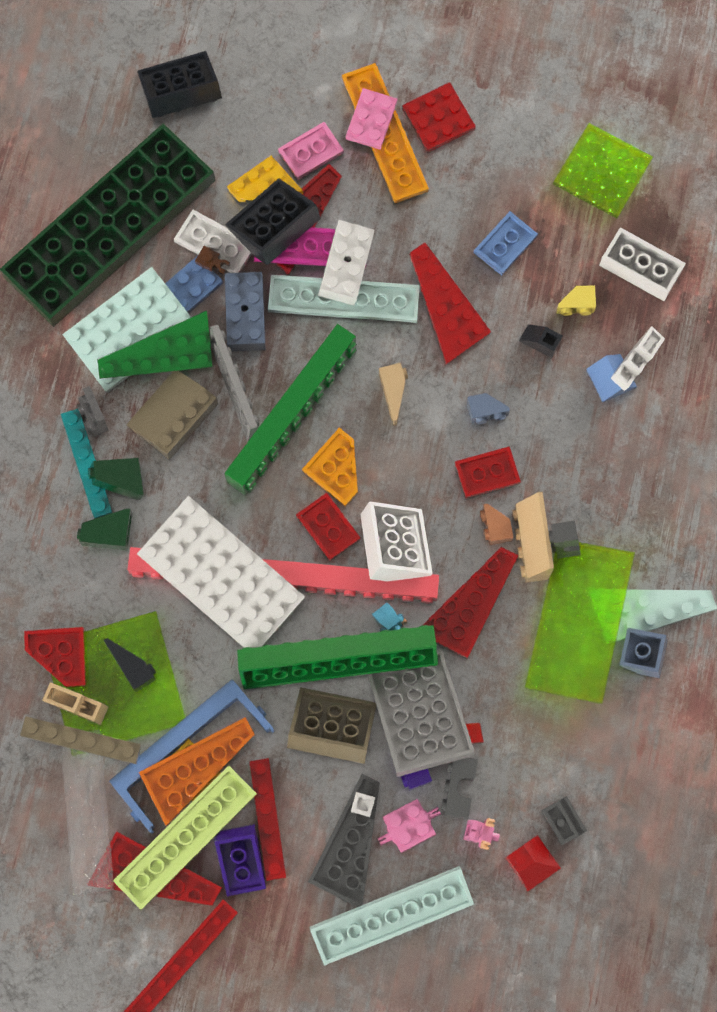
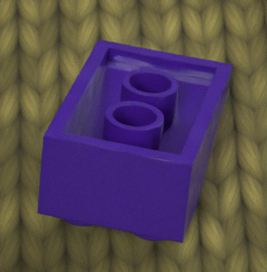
[214,824,266,896]

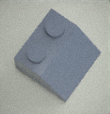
[619,628,668,678]

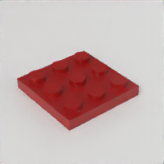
[402,82,476,153]

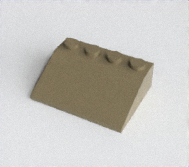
[126,371,218,460]
[287,687,376,764]

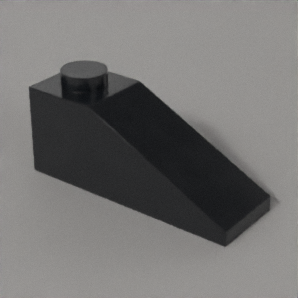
[104,638,156,692]

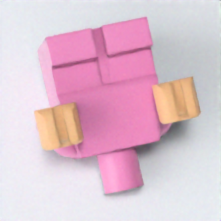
[463,818,500,850]

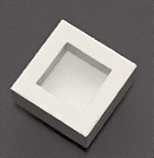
[351,792,375,817]

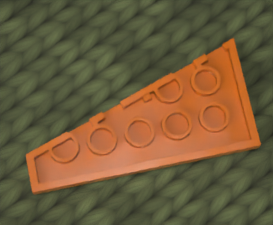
[139,717,255,826]

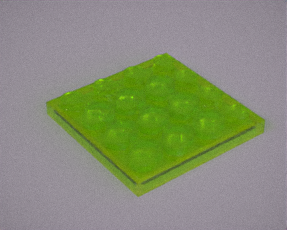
[553,123,653,219]

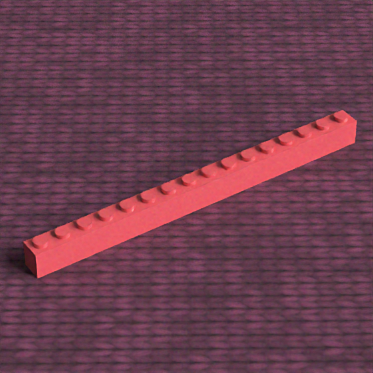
[127,547,439,604]

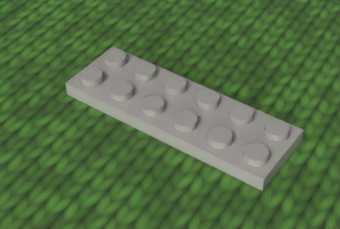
[209,325,259,441]

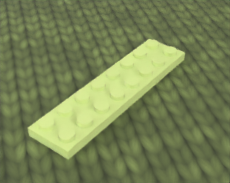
[113,766,257,910]

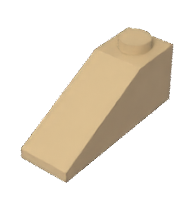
[379,363,408,426]

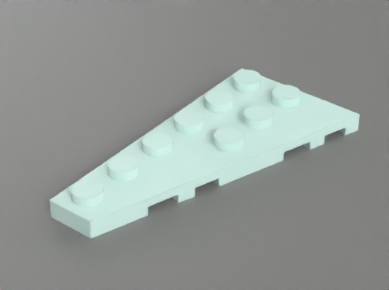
[587,589,717,645]

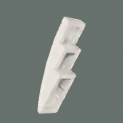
[611,326,665,391]

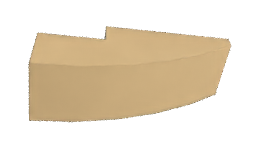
[42,682,108,725]

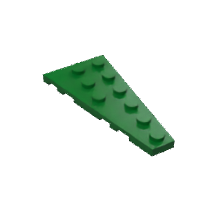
[97,310,213,379]

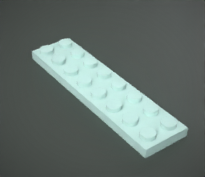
[268,275,420,323]
[309,866,474,965]

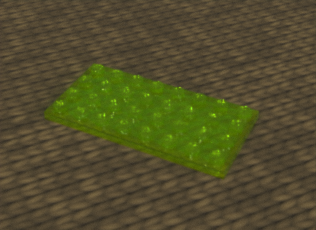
[525,542,635,705]

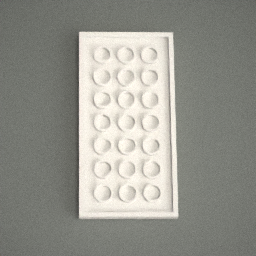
[137,496,306,648]

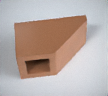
[480,504,513,545]

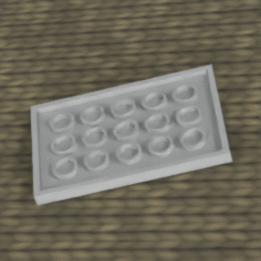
[367,651,475,777]

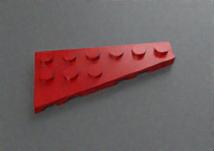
[423,547,519,659]

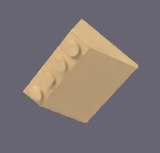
[512,492,554,583]

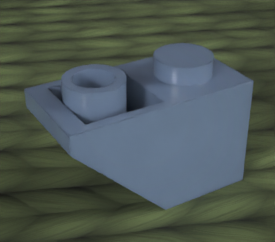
[467,393,510,424]

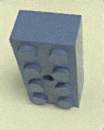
[225,272,266,352]

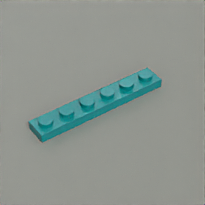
[61,408,113,519]

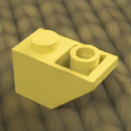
[556,286,596,316]

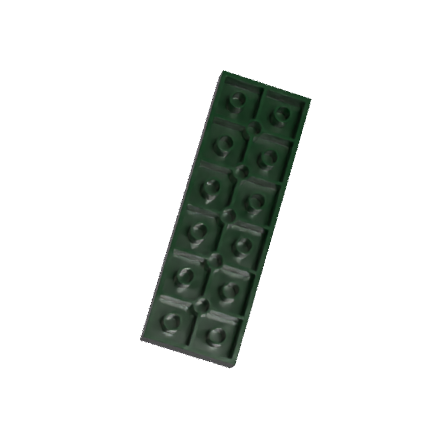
[0,123,216,327]

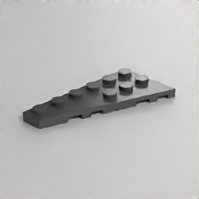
[308,774,380,907]

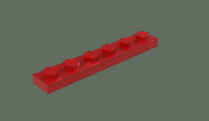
[249,758,286,881]

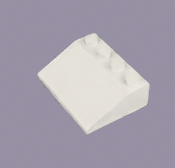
[360,502,432,581]

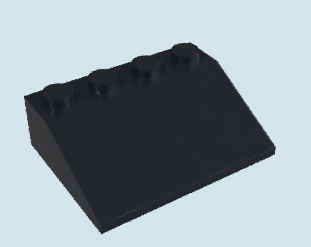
[137,51,222,119]
[225,178,321,265]

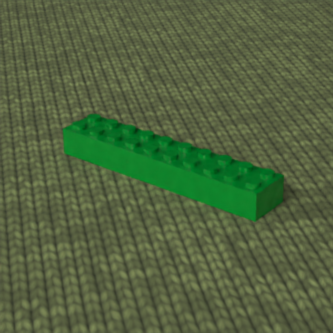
[224,323,357,495]
[237,625,438,690]

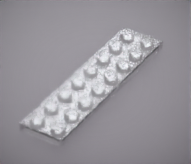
[61,730,114,896]

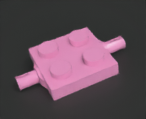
[377,799,441,853]

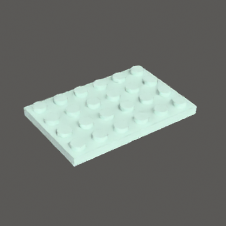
[62,267,191,393]

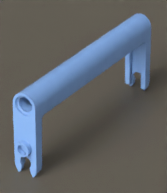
[109,679,275,834]

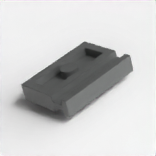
[541,796,587,846]

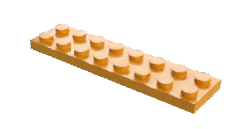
[342,63,429,204]

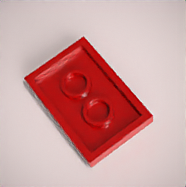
[455,446,521,499]
[296,493,361,561]

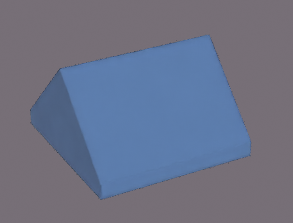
[586,354,637,402]

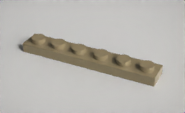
[20,716,142,764]

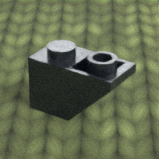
[519,324,563,358]

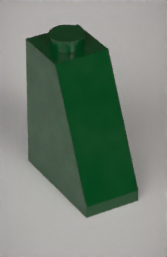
[88,458,144,500]
[77,508,133,550]

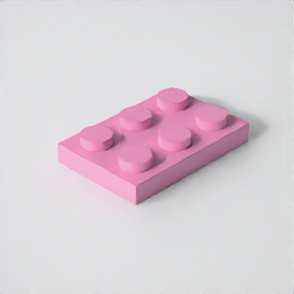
[346,88,398,150]
[278,122,344,181]

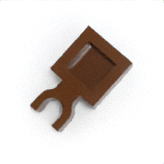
[195,246,231,275]

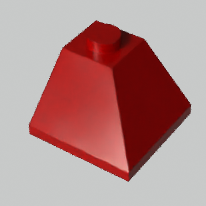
[505,835,561,891]

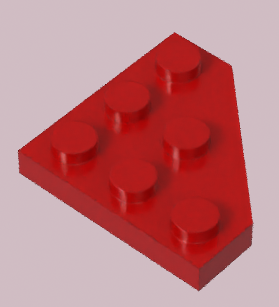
[24,627,86,688]

